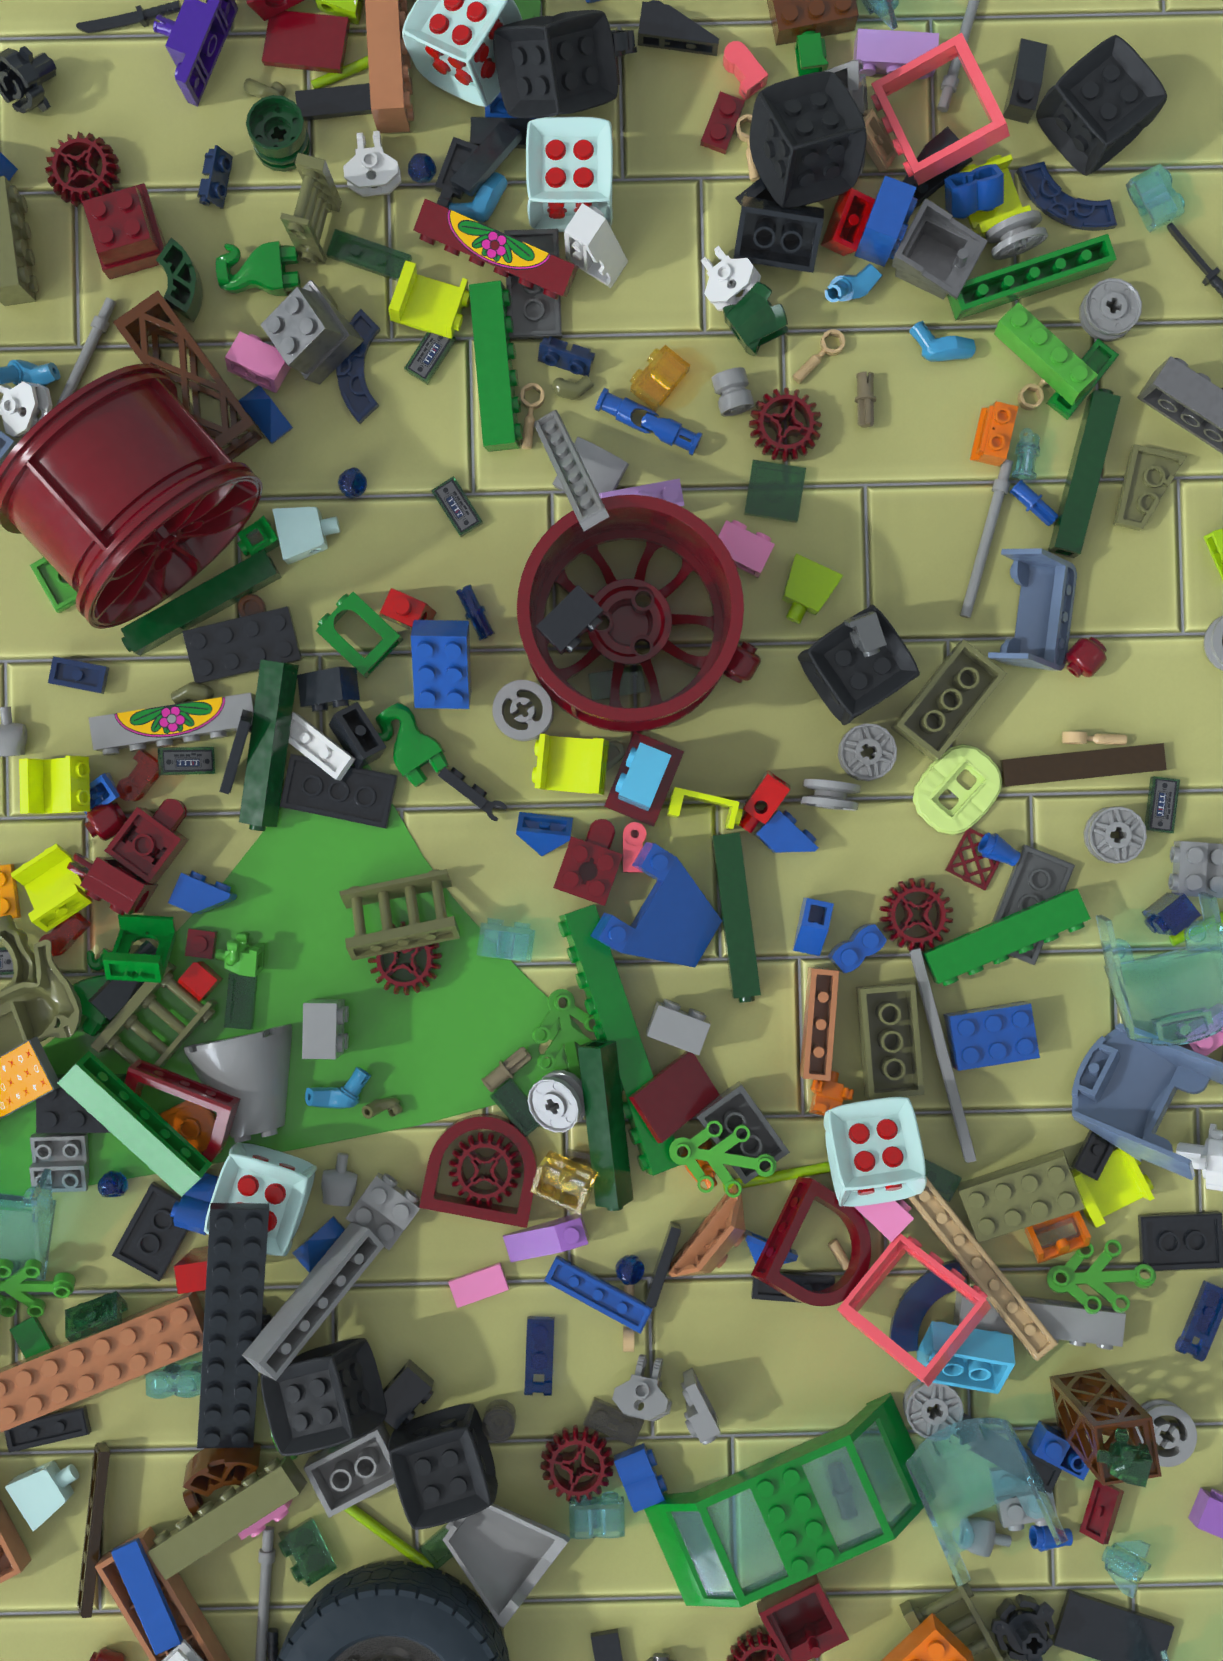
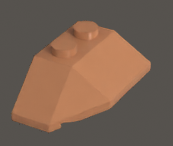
[668,1184,746,1277]

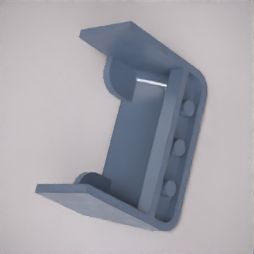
[988,548,1077,671]

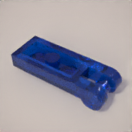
[1175,1280,1223,1362]
[524,1316,555,1396]

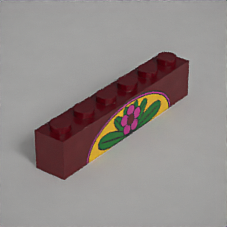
[413,199,579,300]

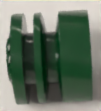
[246,95,311,172]

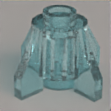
[1102,1540,1151,1598]

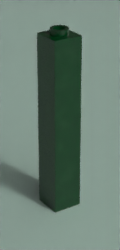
[1048,388,1121,558]
[121,549,282,656]
[239,660,299,831]
[711,832,761,1003]
[578,1040,633,1211]

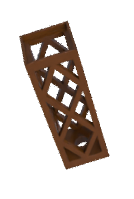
[113,290,264,460]
[1049,1368,1162,1486]

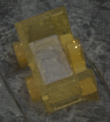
[530,1150,599,1215]

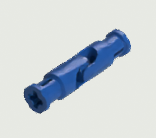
[595,388,703,456]

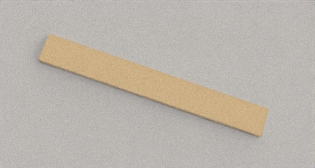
[907,1177,1058,1361]

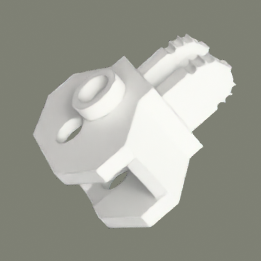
[343,131,401,197]
[701,246,761,311]
[0,382,53,437]

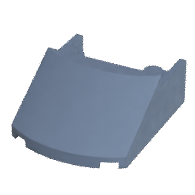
[1072,1023,1223,1180]

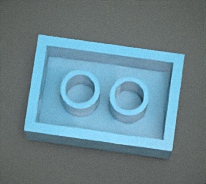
[615,742,671,811]
[917,1321,1015,1394]

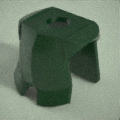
[723,282,788,356]

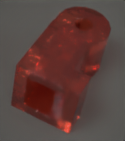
[117,750,164,801]
[39,912,91,957]

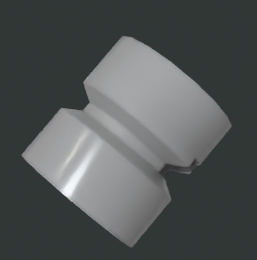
[711,367,755,417]

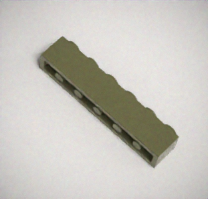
[147,1456,307,1580]

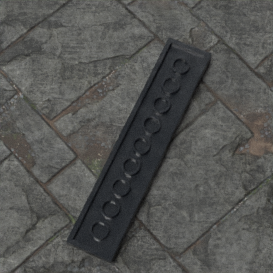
[197,1203,269,1448]

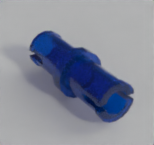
[456,585,495,641]

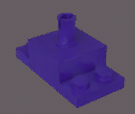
[153,0,238,107]

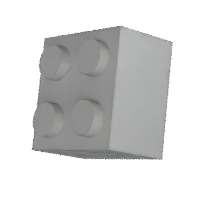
[302,999,349,1059]
[646,999,711,1055]

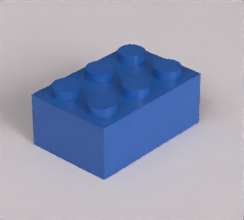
[854,176,918,267]
[411,620,472,709]
[944,1001,1040,1071]

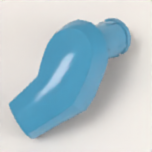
[449,172,507,223]
[825,264,882,302]
[909,321,976,362]
[0,360,61,386]
[305,1067,371,1109]

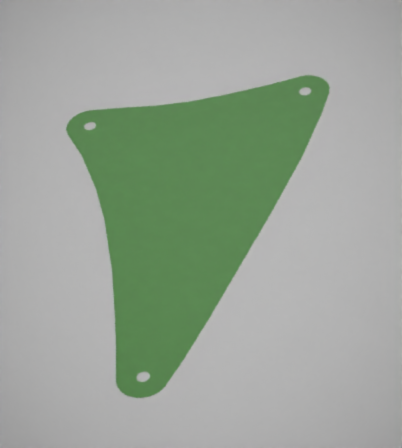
[0,764,583,1199]

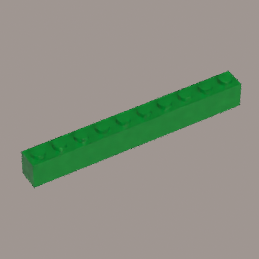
[558,904,680,1176]

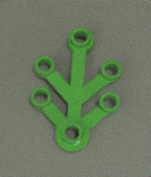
[532,989,594,1080]
[669,1120,777,1198]
[1047,1239,1156,1314]
[0,1259,76,1317]

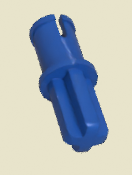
[1009,479,1058,526]

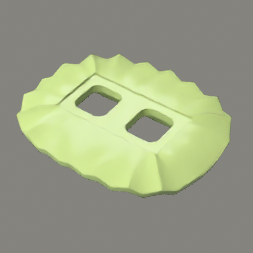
[913,744,1002,835]

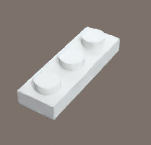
[288,712,356,781]

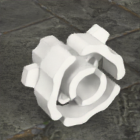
[1176,1124,1223,1191]

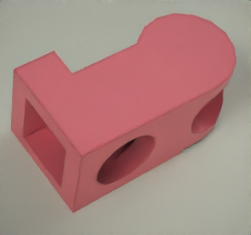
[723,41,768,101]
[623,822,647,873]

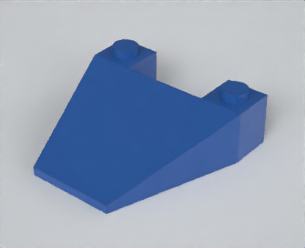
[591,842,722,967]

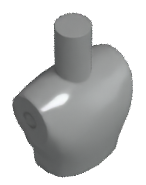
[0,706,27,757]
[321,1153,358,1206]
[958,1517,1012,1557]

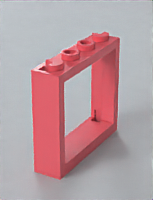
[870,33,1010,186]
[837,1233,991,1387]

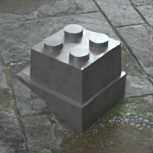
[892,199,988,300]
[261,280,364,384]

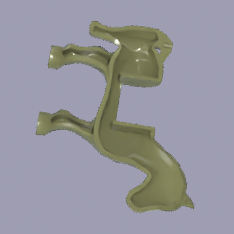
[0,915,82,1042]

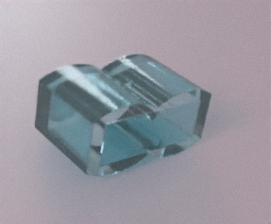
[1126,164,1185,232]
[477,918,535,963]
[146,1361,202,1399]
[569,1492,625,1539]

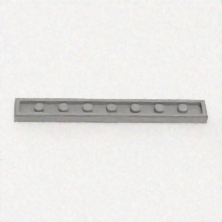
[534,410,610,531]
[909,947,976,1163]

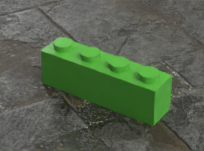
[994,302,1098,406]

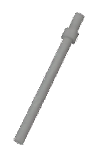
[937,0,980,112]
[56,297,116,406]
[960,459,1013,618]
[255,1526,276,1661]

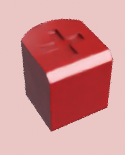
[178,961,223,1002]

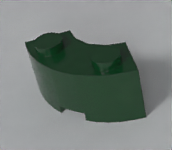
[156,237,203,322]

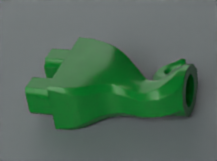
[216,241,301,296]
[375,702,449,787]
[72,948,112,1036]

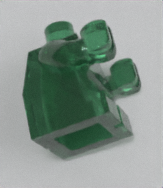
[1097,1428,1153,1487]

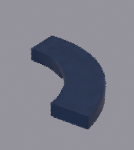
[1016,161,1117,231]
[336,309,381,424]
[889,1260,962,1352]

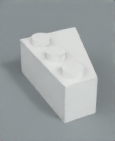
[564,203,628,288]

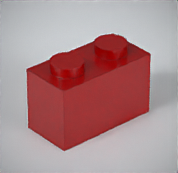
[821,188,875,256]

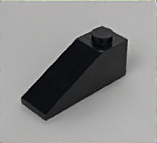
[638,0,719,56]
[1003,38,1047,124]
[903,126,973,209]

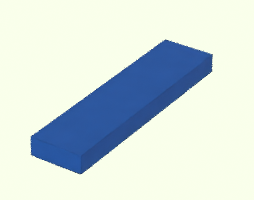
[544,1255,653,1334]
[111,1537,183,1655]

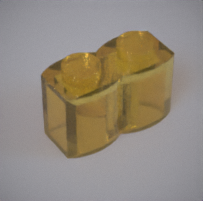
[630,345,690,412]

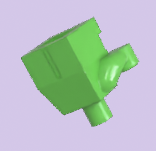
[216,931,265,977]

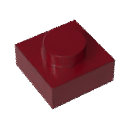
[185,928,218,959]

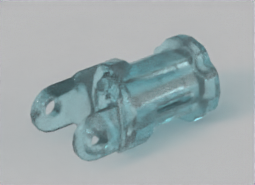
[1012,428,1040,480]

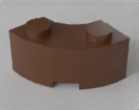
[183,1442,261,1497]

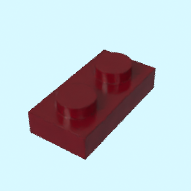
[700,91,745,154]
[1079,1479,1124,1545]

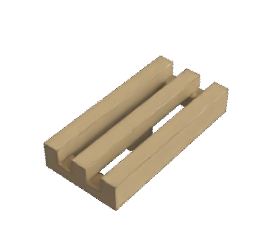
[863,108,897,172]

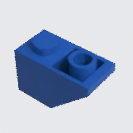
[754,810,819,853]
[168,871,237,914]
[793,897,834,956]
[1027,1421,1089,1481]

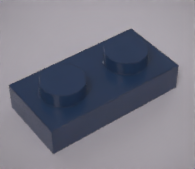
[48,656,109,694]

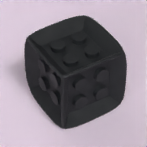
[493,10,618,118]
[1036,35,1167,176]
[749,71,867,208]
[798,605,920,725]
[261,1338,386,1456]
[388,1404,498,1530]

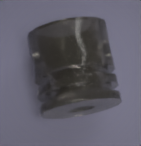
[482,1399,517,1442]

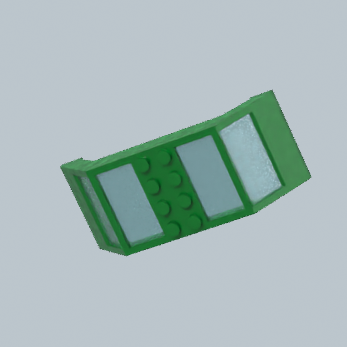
[644,1393,935,1607]

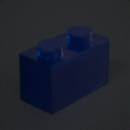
[1142,893,1201,936]

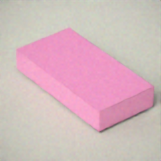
[448,1262,509,1308]

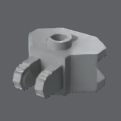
[612,1354,672,1422]

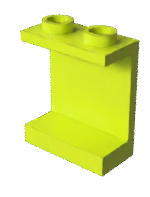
[960,154,1031,239]
[389,260,470,340]
[532,734,609,795]
[19,756,90,814]
[667,787,743,830]
[11,843,92,933]
[1072,1148,1155,1228]

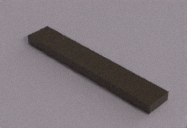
[1000,743,1167,787]
[77,1442,110,1618]

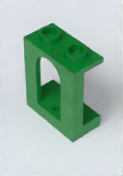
[316,592,404,678]
[102,914,176,983]

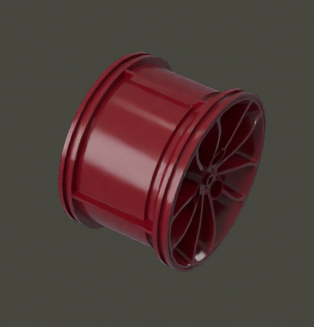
[0,363,263,629]
[517,495,744,733]

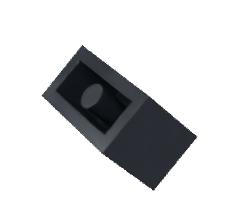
[536,585,603,655]
[297,667,360,712]
[329,702,386,770]
[383,1359,434,1430]

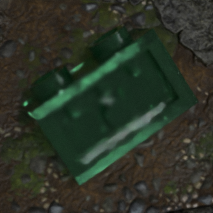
[65,1291,128,1343]
[278,1517,337,1587]

